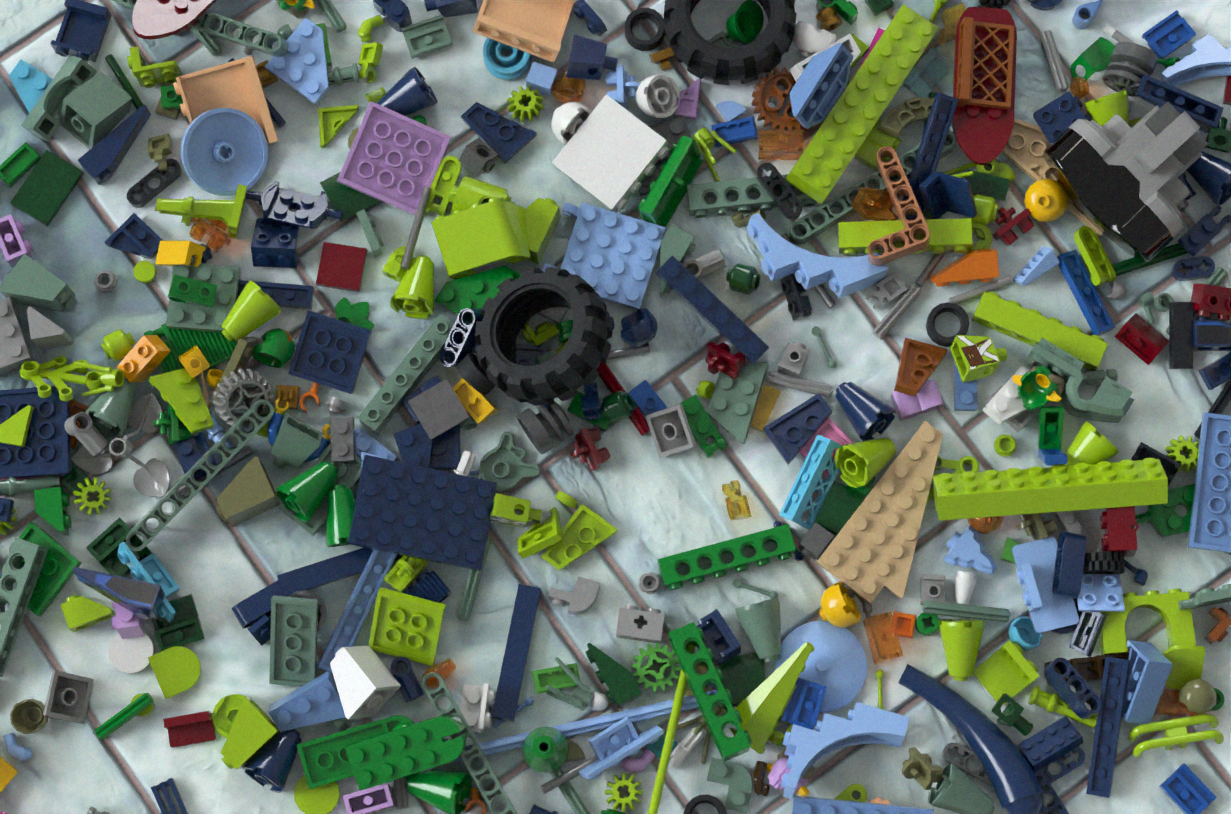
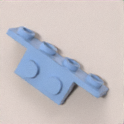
[579,717,665,779]

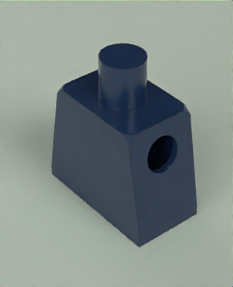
[424,0,478,17]
[566,35,618,80]

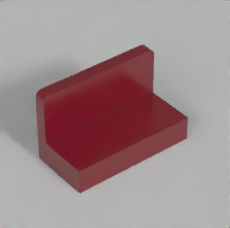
[1114,313,1169,365]
[163,711,216,748]

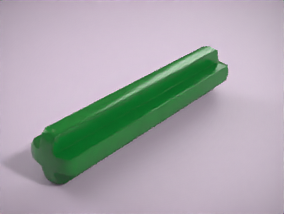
[95,693,154,740]

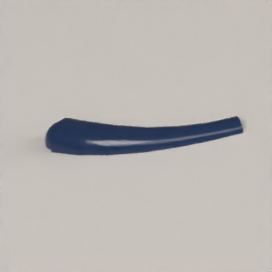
[898,664,1045,814]

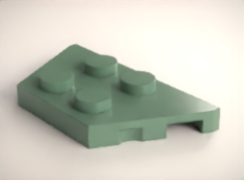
[707,362,769,445]

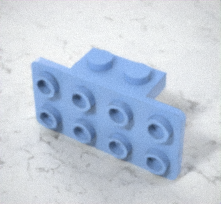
[1012,537,1079,633]

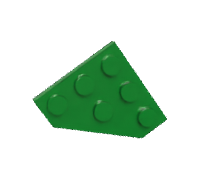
[434,266,521,322]
[19,522,82,617]

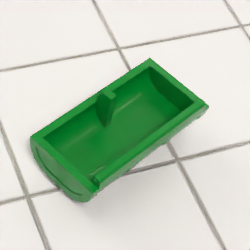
[638,136,703,227]

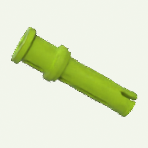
[1028,685,1097,729]

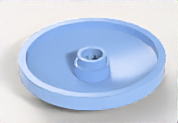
[181,108,268,196]
[776,621,867,713]

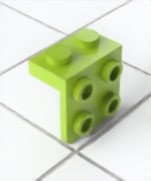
[127,46,182,88]
[973,640,1039,705]

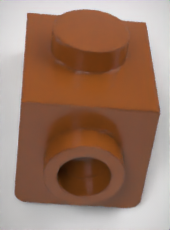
[1204,606,1231,644]

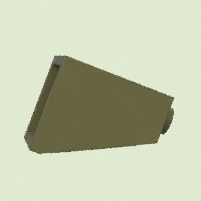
[216,456,281,527]

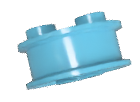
[483,38,531,80]

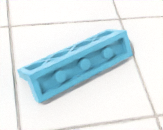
[779,434,842,530]

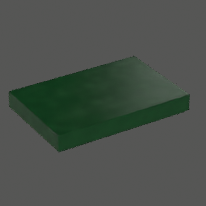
[10,150,84,227]

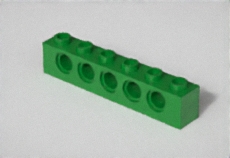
[657,524,796,590]
[668,622,752,762]

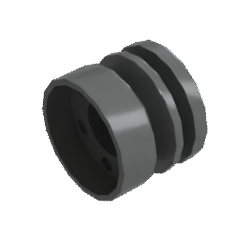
[1102,42,1158,97]
[516,401,574,455]

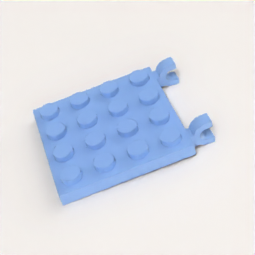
[543,202,666,310]

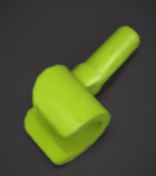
[929,0,948,23]

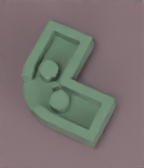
[707,757,752,813]

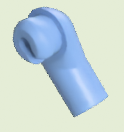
[3,733,32,761]

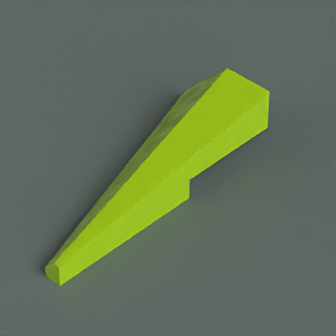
[729,642,815,754]

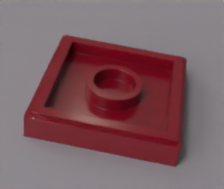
[316,242,368,292]

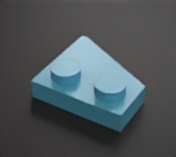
[8,59,53,113]

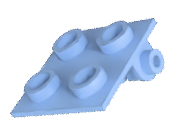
[1077,574,1125,612]

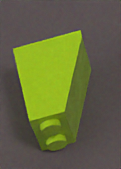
[524,198,560,265]
[221,697,279,770]

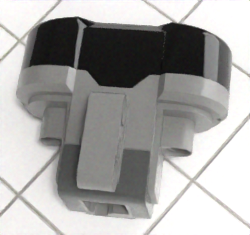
[1043,101,1208,262]

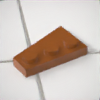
[894,338,948,397]

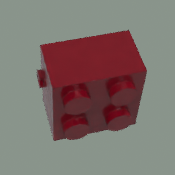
[1100,506,1138,557]

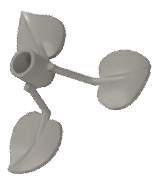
[71,393,170,497]

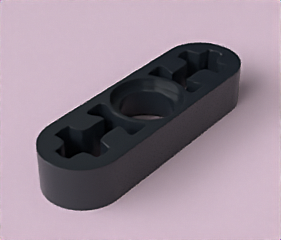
[127,158,182,208]
[756,163,803,219]

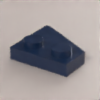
[104,213,164,259]
[393,424,433,468]

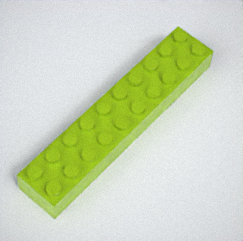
[785,4,939,204]
[933,458,1168,521]

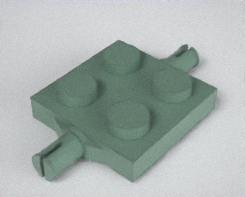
[1178,584,1231,610]

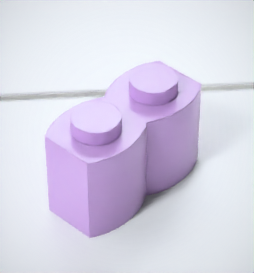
[891,379,943,421]

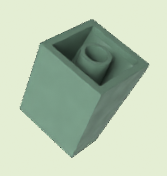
[60,71,132,150]
[0,254,76,312]

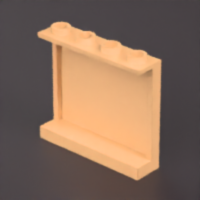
[472,0,575,63]
[173,55,278,143]

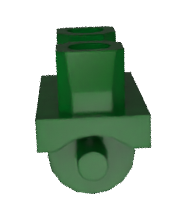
[153,405,191,445]

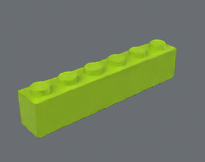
[838,218,972,256]
[971,292,1108,371]

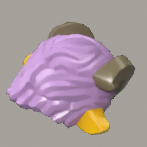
[767,749,816,796]

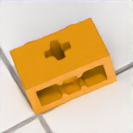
[117,335,171,383]

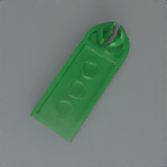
[297,715,415,789]
[344,715,467,791]

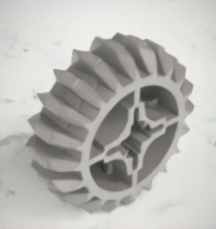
[213,368,274,428]

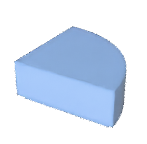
[716,101,746,122]

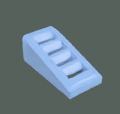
[1013,246,1060,286]

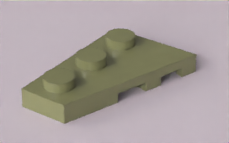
[212,336,260,399]

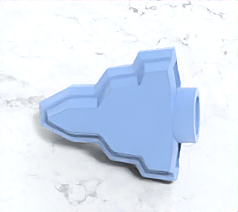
[943,525,997,574]

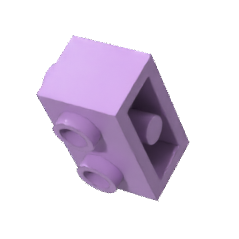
[0,214,34,268]
[111,600,145,639]

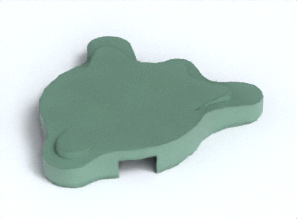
[478,432,540,492]

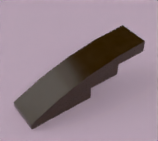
[1044,653,1129,686]

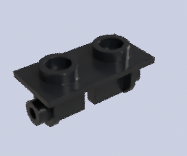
[781,274,812,321]

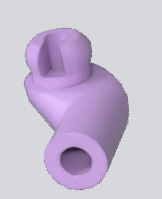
[621,749,656,773]

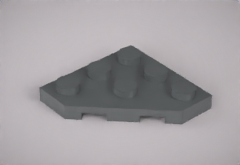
[639,116,690,196]

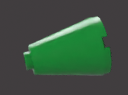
[276,462,338,523]
[326,484,356,547]
[523,726,569,773]
[405,771,472,814]

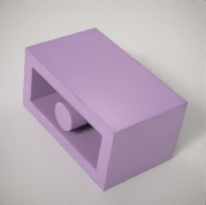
[343,783,395,814]

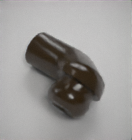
[752,761,770,796]

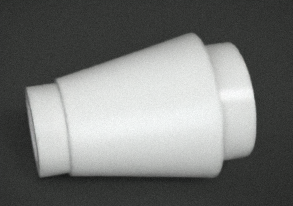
[955,571,977,605]

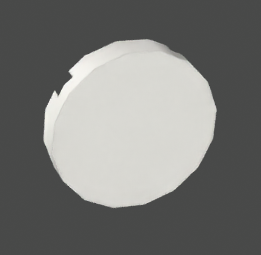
[108,633,155,674]

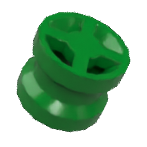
[556,320,573,343]
[915,613,939,636]

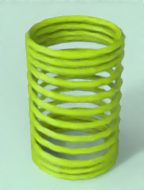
[365,87,386,103]

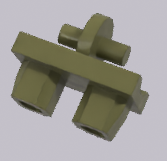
[1017,513,1058,540]
[902,747,944,790]

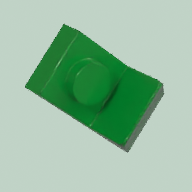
[1037,406,1064,449]

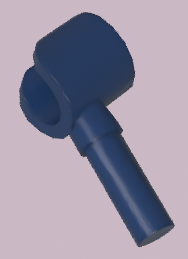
[1124,559,1148,585]

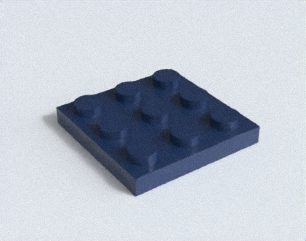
[288,310,372,394]

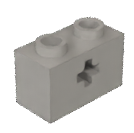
[616,605,665,644]

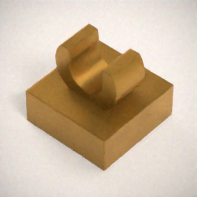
[649,47,674,71]
[256,60,279,89]
[275,385,300,410]

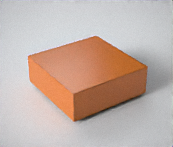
[890,611,916,639]

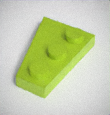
[148,368,214,434]
[541,504,618,571]

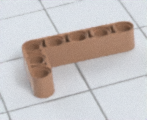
[868,146,930,266]

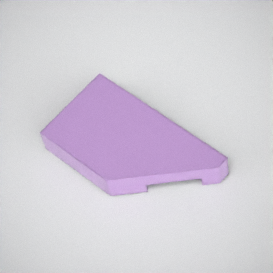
[675,79,701,120]

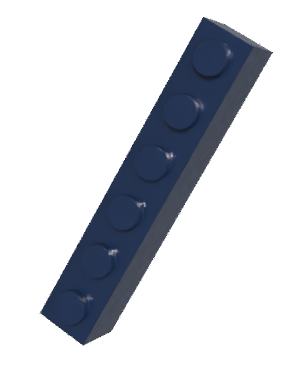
[655,256,769,364]

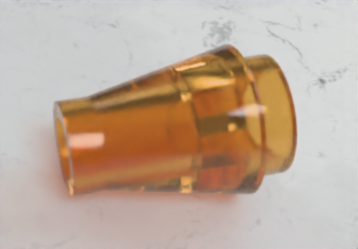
[422,658,457,690]

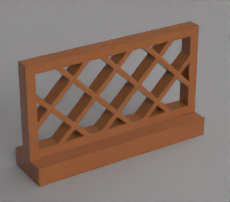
[956,17,1014,110]

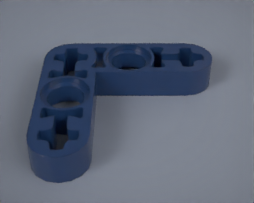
[1035,747,1085,814]

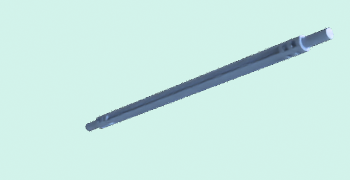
[454,690,717,763]

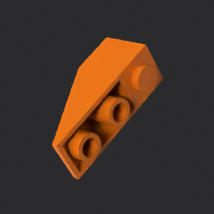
[930,248,999,286]

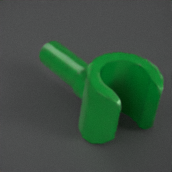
[1157,57,1180,69]

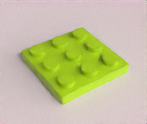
[368,587,446,666]

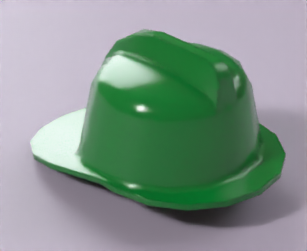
[725,0,764,44]

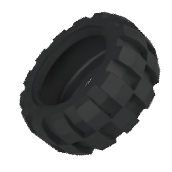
[664,0,797,85]
[475,267,613,405]

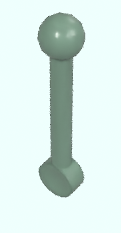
[812,326,837,368]
[733,579,778,599]

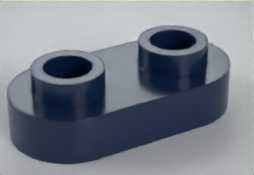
[573,0,607,36]

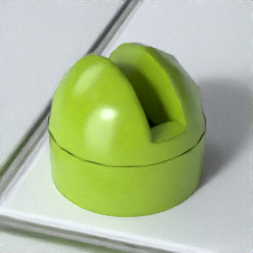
[696,380,715,399]

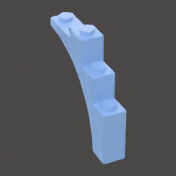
[1161,34,1231,87]
[747,213,888,298]
[781,702,910,799]

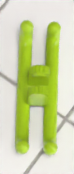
[1128,714,1224,758]

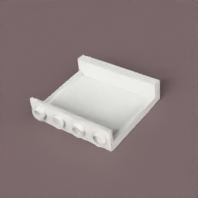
[552,94,670,213]

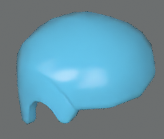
[1008,616,1043,651]

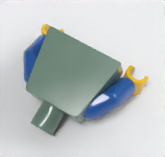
[268,398,331,469]

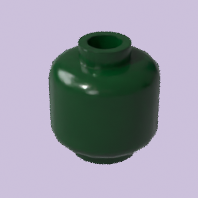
[726,263,760,295]
[600,391,635,423]

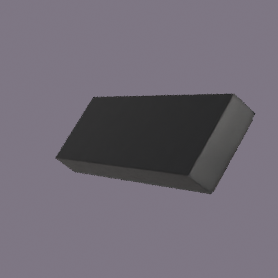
[1169,302,1193,369]

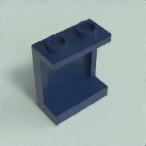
[51,0,112,62]

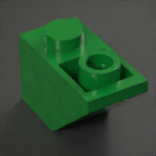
[34,487,72,535]

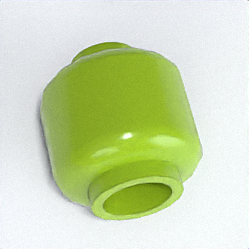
[969,194,999,225]
[101,329,135,362]

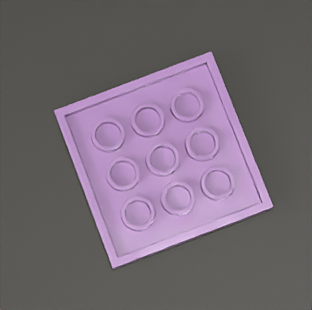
[336,101,451,216]

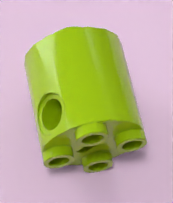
[448,176,511,215]

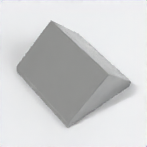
[27,306,74,350]
[645,404,696,458]
[43,670,94,724]

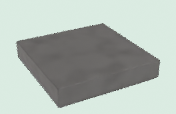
[408,379,470,440]

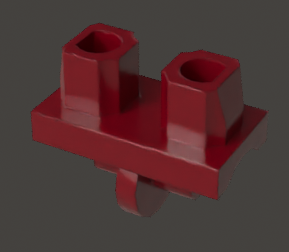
[992,207,1034,246]
[705,342,745,380]
[570,427,611,472]

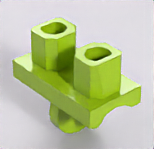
[384,556,427,593]

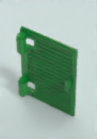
[144,323,236,374]

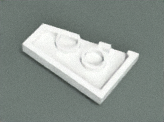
[982,365,1029,425]

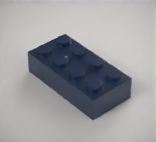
[1018,716,1083,772]

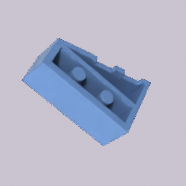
[1122,640,1173,724]
[268,671,346,732]

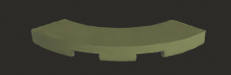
[877,97,935,139]

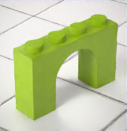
[1099,588,1196,655]

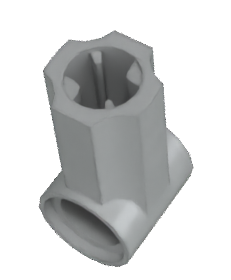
[683,249,726,281]
[64,412,108,456]

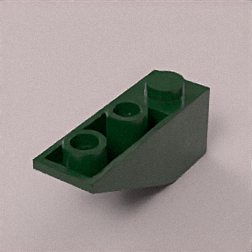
[585,643,642,708]

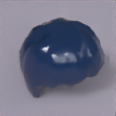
[620,308,657,347]

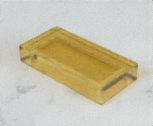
[750,384,781,433]

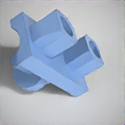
[606,65,640,109]

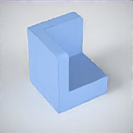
[526,61,557,96]

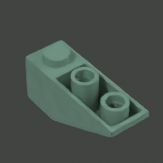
[660,224,696,298]

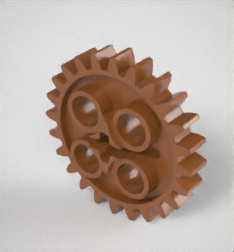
[751,67,807,136]

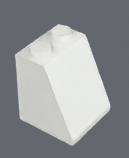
[330,646,401,720]

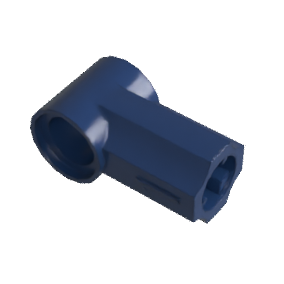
[390,656,424,703]

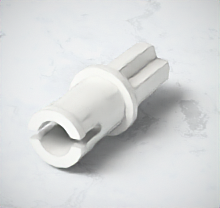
[453,451,476,477]
[669,727,704,769]

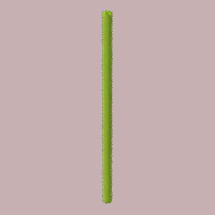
[648,645,696,814]

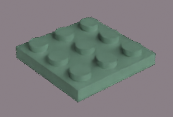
[166,263,241,332]

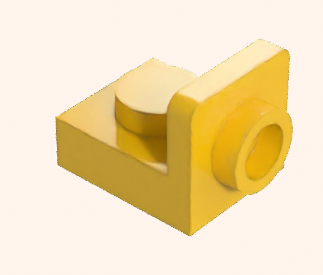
[178,345,210,378]

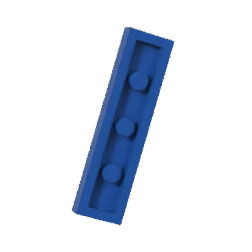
[1057,250,1115,335]

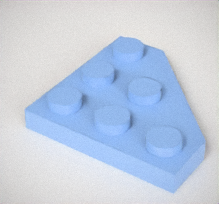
[265,17,330,105]

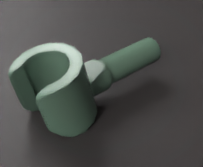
[1138,292,1155,324]

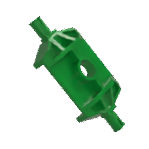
[1135,484,1195,537]

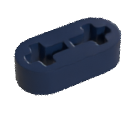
[1172,256,1215,281]

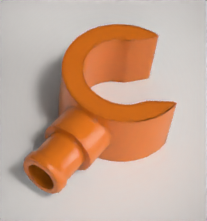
[299,382,320,413]
[465,788,487,814]

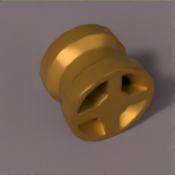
[816,6,842,32]

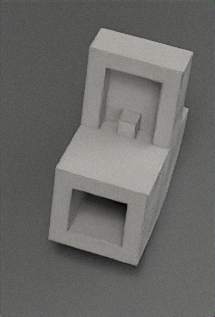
[549,576,600,615]

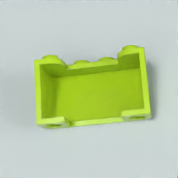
[431,198,530,279]

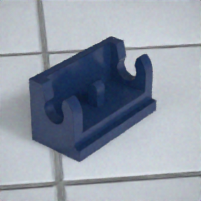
[696,609,741,665]

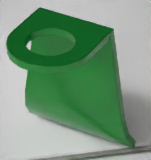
[1070,37,1115,82]

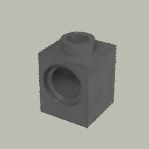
[459,138,498,177]
[799,522,834,560]

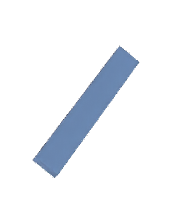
[317,550,397,674]

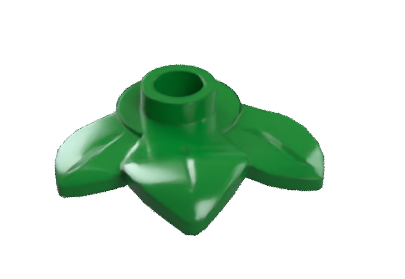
[335,297,374,330]

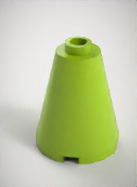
[1084,90,1129,127]
[390,255,434,319]
[221,280,282,342]
[1059,421,1119,466]
[835,438,896,488]
[939,619,985,681]

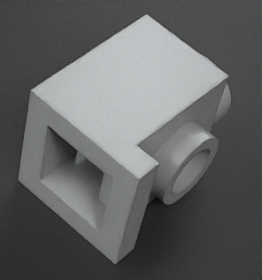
[778,341,809,377]
[920,574,946,605]

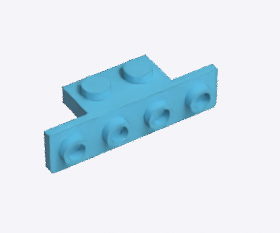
[117,542,180,622]

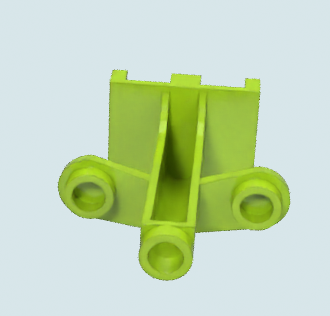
[155,184,247,239]

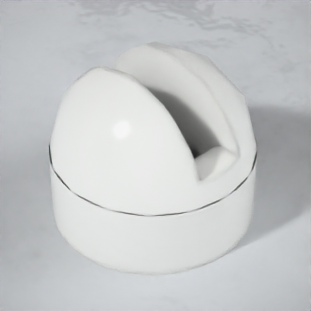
[591,692,609,711]

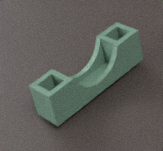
[21,55,97,141]

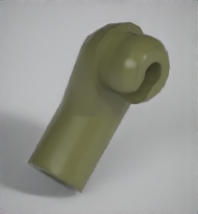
[732,209,766,228]

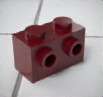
[1191,283,1231,321]

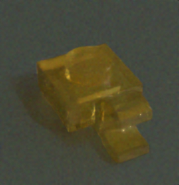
[722,480,752,520]

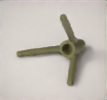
[663,707,721,764]

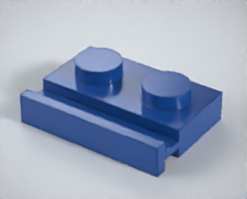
[1142,10,1196,59]
[781,677,827,730]
[1159,763,1217,814]

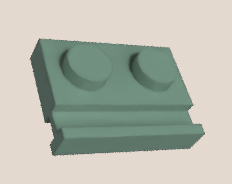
[401,15,453,59]

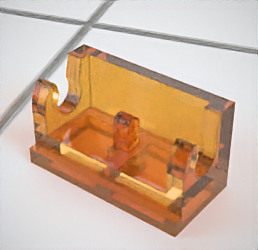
[758,130,803,160]
[851,187,897,221]
[863,612,903,665]
[1155,689,1204,716]

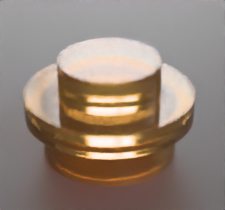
[1070,77,1089,99]

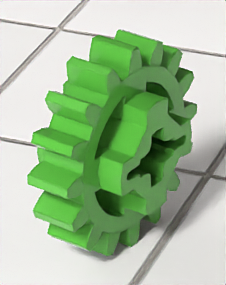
[631,642,681,693]

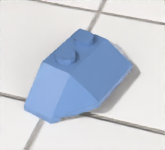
[789,43,853,129]

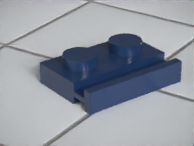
[173,432,220,480]

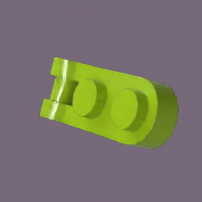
[426,156,462,216]
[1074,226,1116,286]

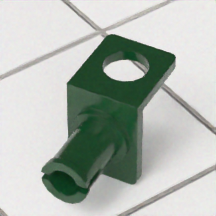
[1205,116,1231,153]
[992,693,1033,736]

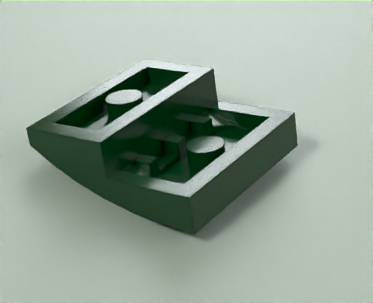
[320,172,380,222]
[814,481,867,535]
[86,517,152,577]
[151,594,205,651]
[715,652,765,707]

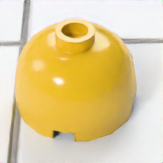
[1024,178,1069,222]
[819,581,861,628]

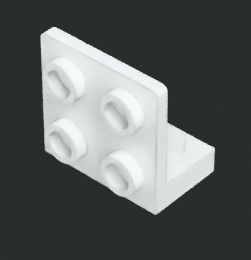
[459,683,495,734]

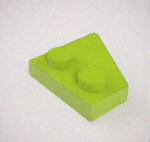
[517,507,562,559]

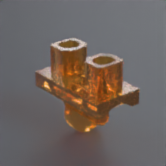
[189,217,231,252]

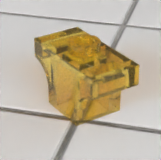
[938,3,966,44]

